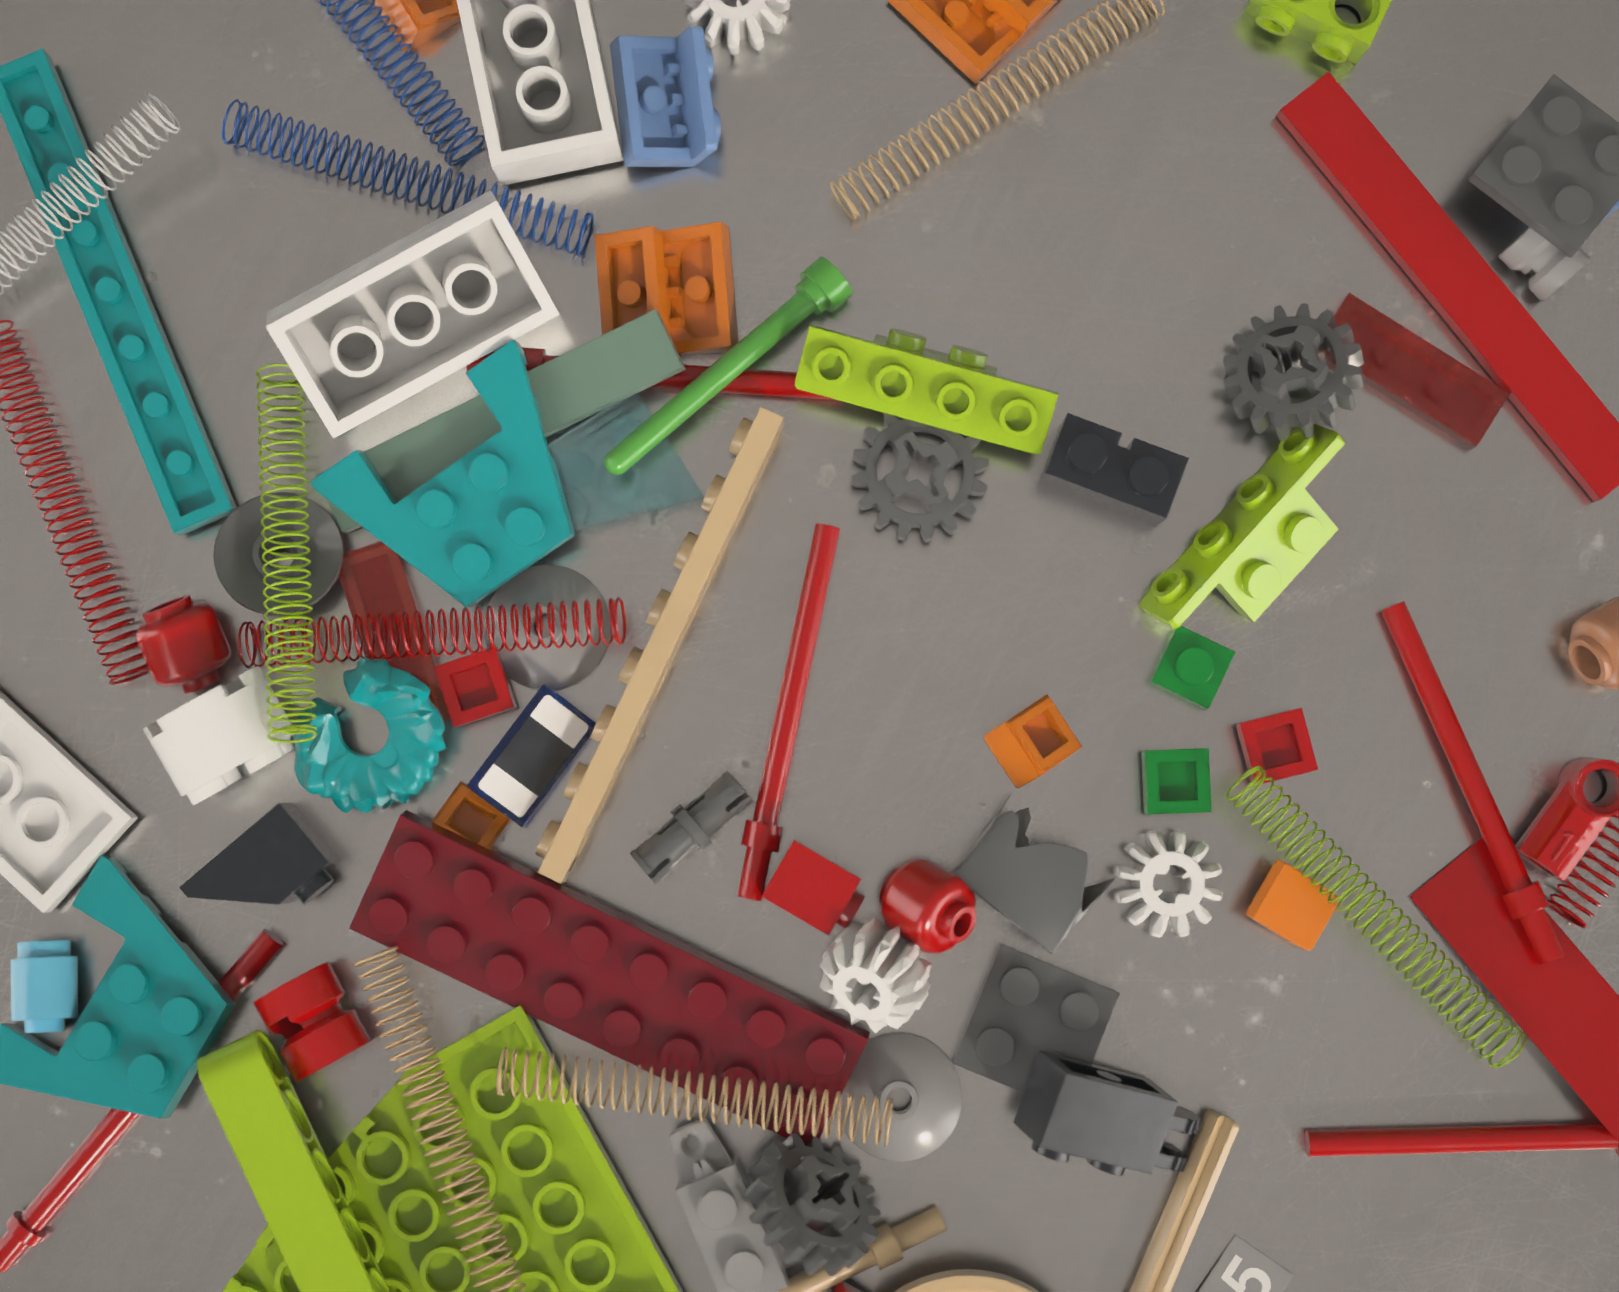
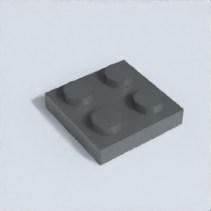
[1468,74,1619,258]
[951,943,1120,1093]

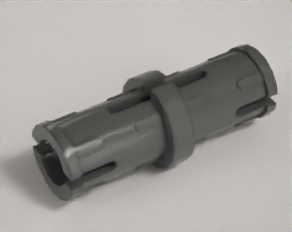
[629,771,753,885]

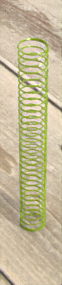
[256,363,317,743]
[1226,766,1527,1068]

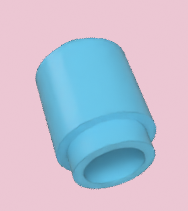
[10,940,78,1034]

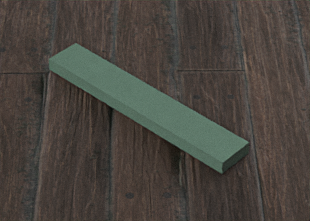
[316,309,686,533]

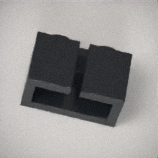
[1038,413,1189,527]

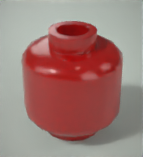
[135,594,232,694]
[879,859,976,954]

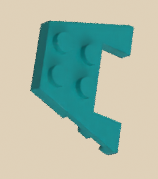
[310,340,575,607]
[0,855,236,1119]

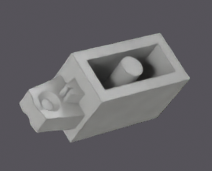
[669,1118,789,1292]

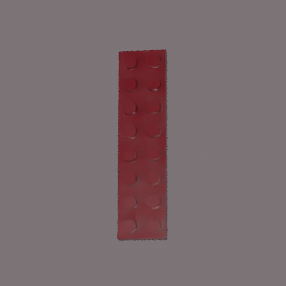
[349,810,870,1146]

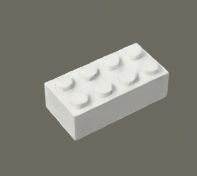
[457,0,623,186]
[265,190,560,439]

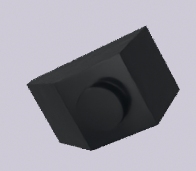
[179,803,341,905]

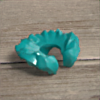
[293,657,446,813]

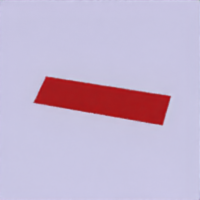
[1410,837,1619,1143]

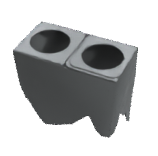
[953,794,1116,954]

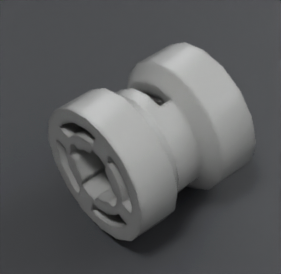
[1498,227,1591,302]

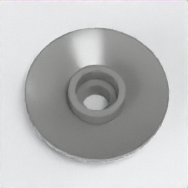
[484,564,611,691]
[836,1032,962,1162]

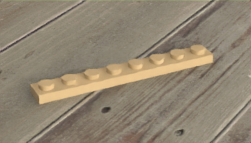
[535,406,785,884]

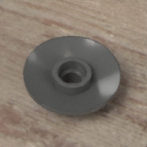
[213,492,343,615]

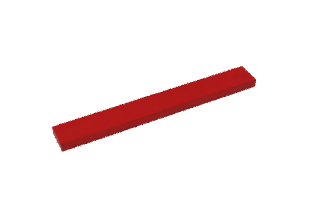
[1276,71,1619,502]

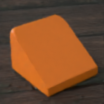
[375,0,461,52]
[984,694,1082,788]
[431,781,514,851]
[1245,859,1339,951]

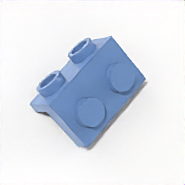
[610,26,721,167]

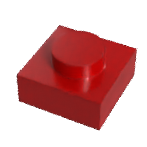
[434,647,517,728]
[1236,708,1318,784]

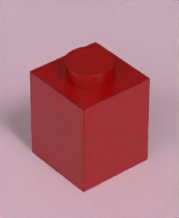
[761,839,865,936]

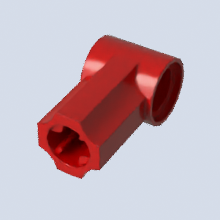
[1515,757,1619,882]

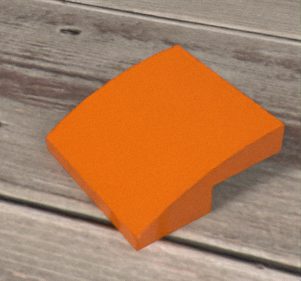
[887,0,1058,84]
[594,221,738,357]

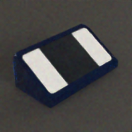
[467,684,596,828]

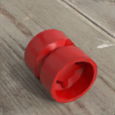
[253,961,371,1082]

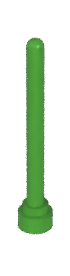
[604,257,853,475]

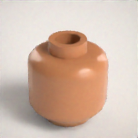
[1568,596,1619,690]

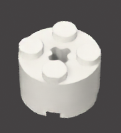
[143,666,295,805]

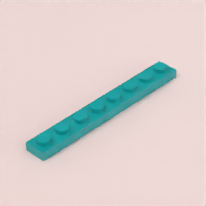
[0,48,237,536]

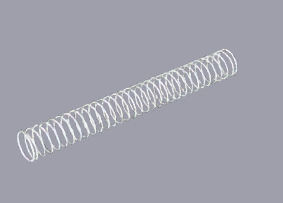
[0,93,181,295]

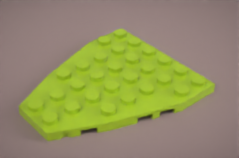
[222,1005,683,1292]

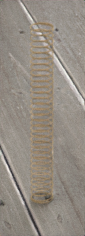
[830,0,1165,220]
[352,946,526,1292]
[496,1047,893,1147]

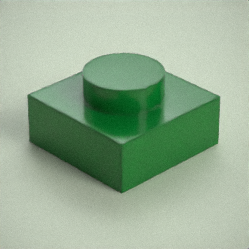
[1148,626,1236,710]
[1141,748,1212,815]

